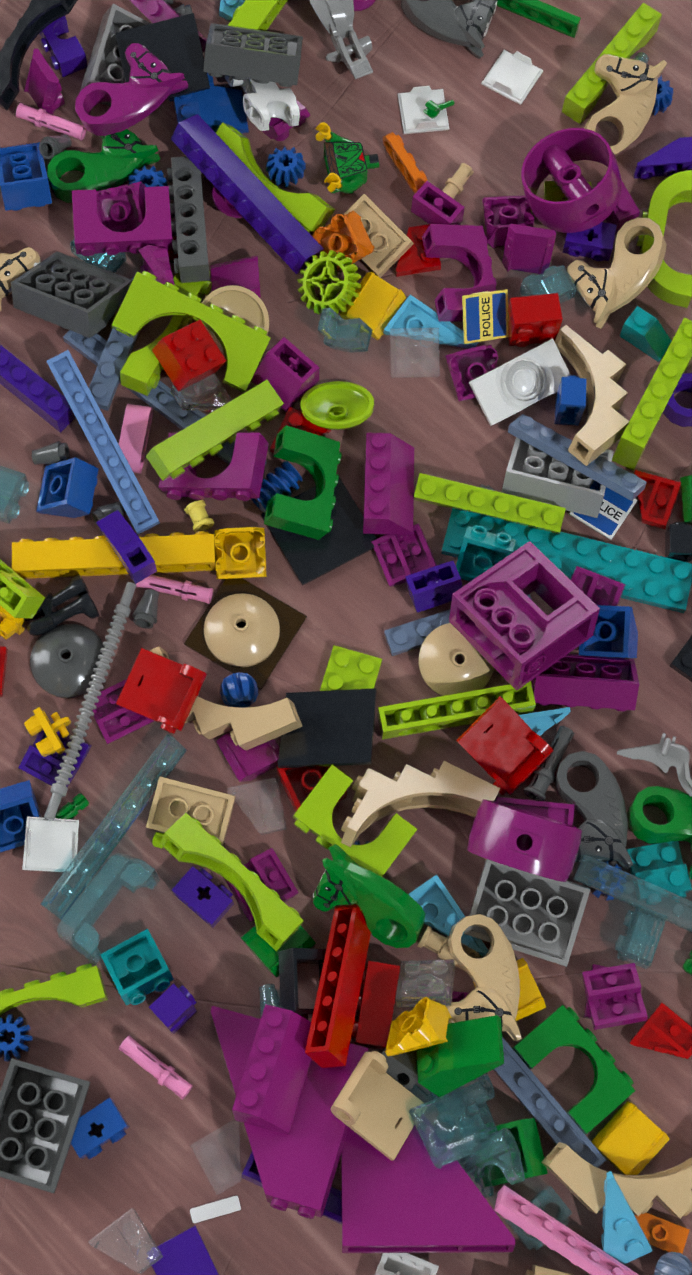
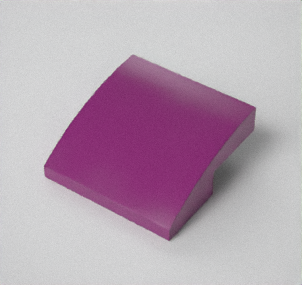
[372,523,437,587]
[571,566,626,606]
[92,679,154,744]
[224,848,299,922]
[582,963,648,1030]

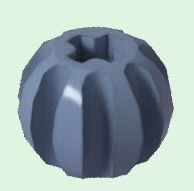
[654,1252,692,1275]

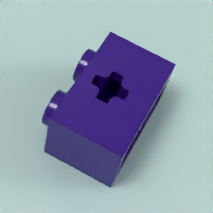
[562,222,617,261]
[405,560,463,613]
[172,866,234,928]

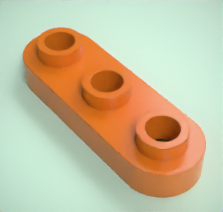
[383,132,427,193]

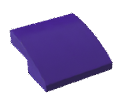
[18,730,92,787]
[146,1225,219,1275]

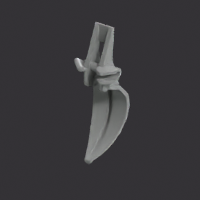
[309,0,373,80]
[617,733,692,797]

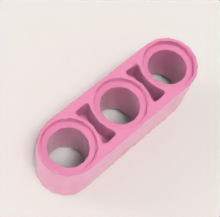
[119,403,153,474]

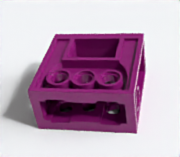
[449,541,600,691]

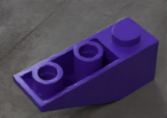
[633,137,692,179]
[96,510,157,584]

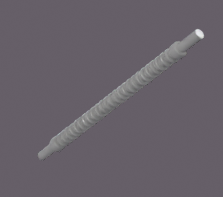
[44,582,136,821]

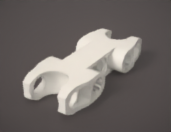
[225,75,300,131]

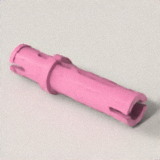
[16,103,86,141]
[136,575,213,604]
[119,1035,193,1100]

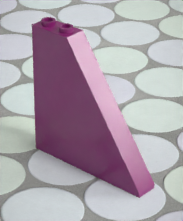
[211,1006,369,1219]
[341,1113,515,1253]

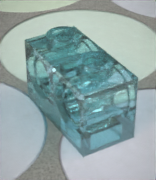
[506,1186,572,1251]

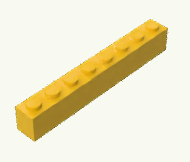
[12,531,216,579]

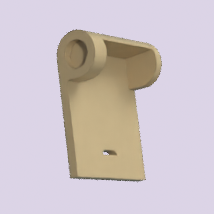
[331,1051,426,1161]

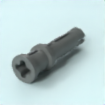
[523,726,575,801]

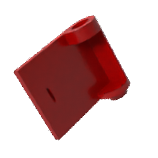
[116,648,207,734]
[456,696,554,795]

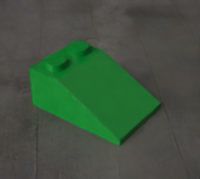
[417,1015,504,1097]

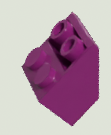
[251,337,320,412]

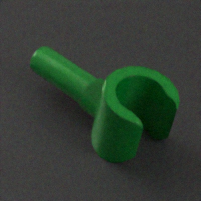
[423,100,455,118]

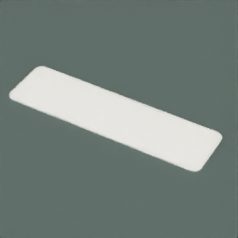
[190,1195,241,1223]

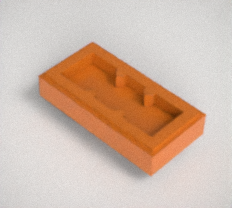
[634,1213,690,1254]

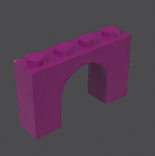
[72,186,173,256]
[422,224,496,322]
[158,433,269,501]

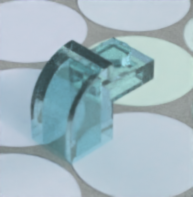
[318,308,372,353]

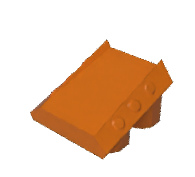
[311,211,375,272]

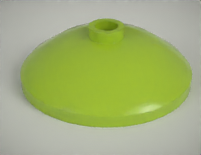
[301,381,374,430]

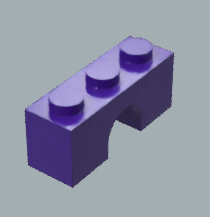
[39,16,88,77]
[149,983,197,1034]

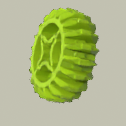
[297,250,361,317]

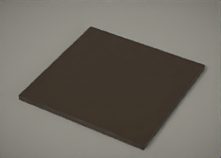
[184,578,307,689]

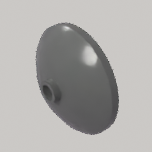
[30,624,104,698]

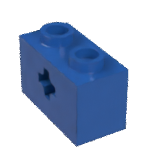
[554,375,587,426]
[71,1097,130,1160]

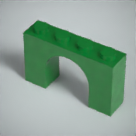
[264,425,342,540]
[512,1005,636,1134]

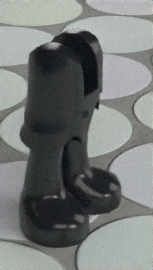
[24,574,100,636]

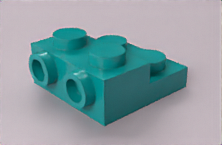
[456,525,516,582]
[627,841,692,905]
[100,929,174,1006]

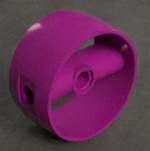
[521,128,622,233]
[467,799,582,882]

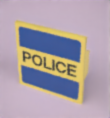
[462,289,509,344]

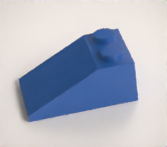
[174,85,249,133]
[0,142,52,211]

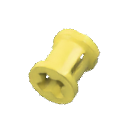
[184,500,214,533]

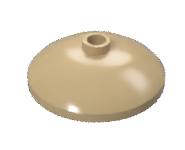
[202,285,269,357]
[204,593,280,667]
[418,623,494,696]

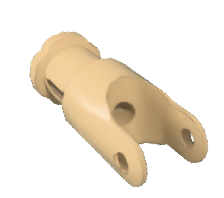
[418,925,480,972]

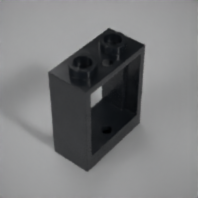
[278,948,326,1020]

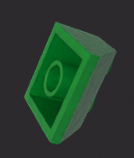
[473,1118,548,1188]

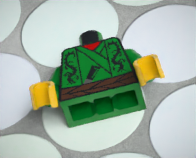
[315,122,379,194]

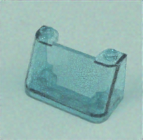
[57,853,160,966]

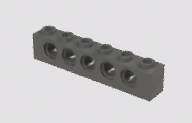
[167,156,210,283]

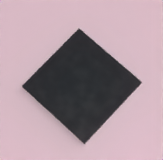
[115,13,211,100]
[261,477,380,586]
[278,688,377,768]

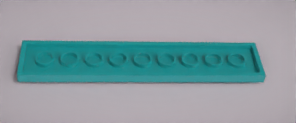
[441,508,692,613]

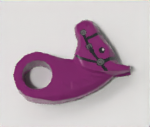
[75,43,188,136]

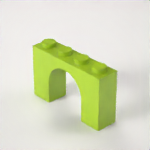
[292,765,417,877]

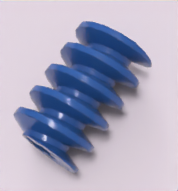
[251,461,303,513]

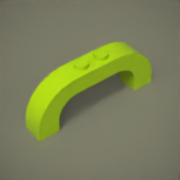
[636,170,692,308]

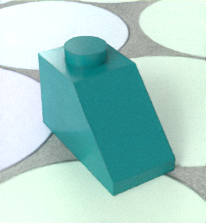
[619,306,672,362]

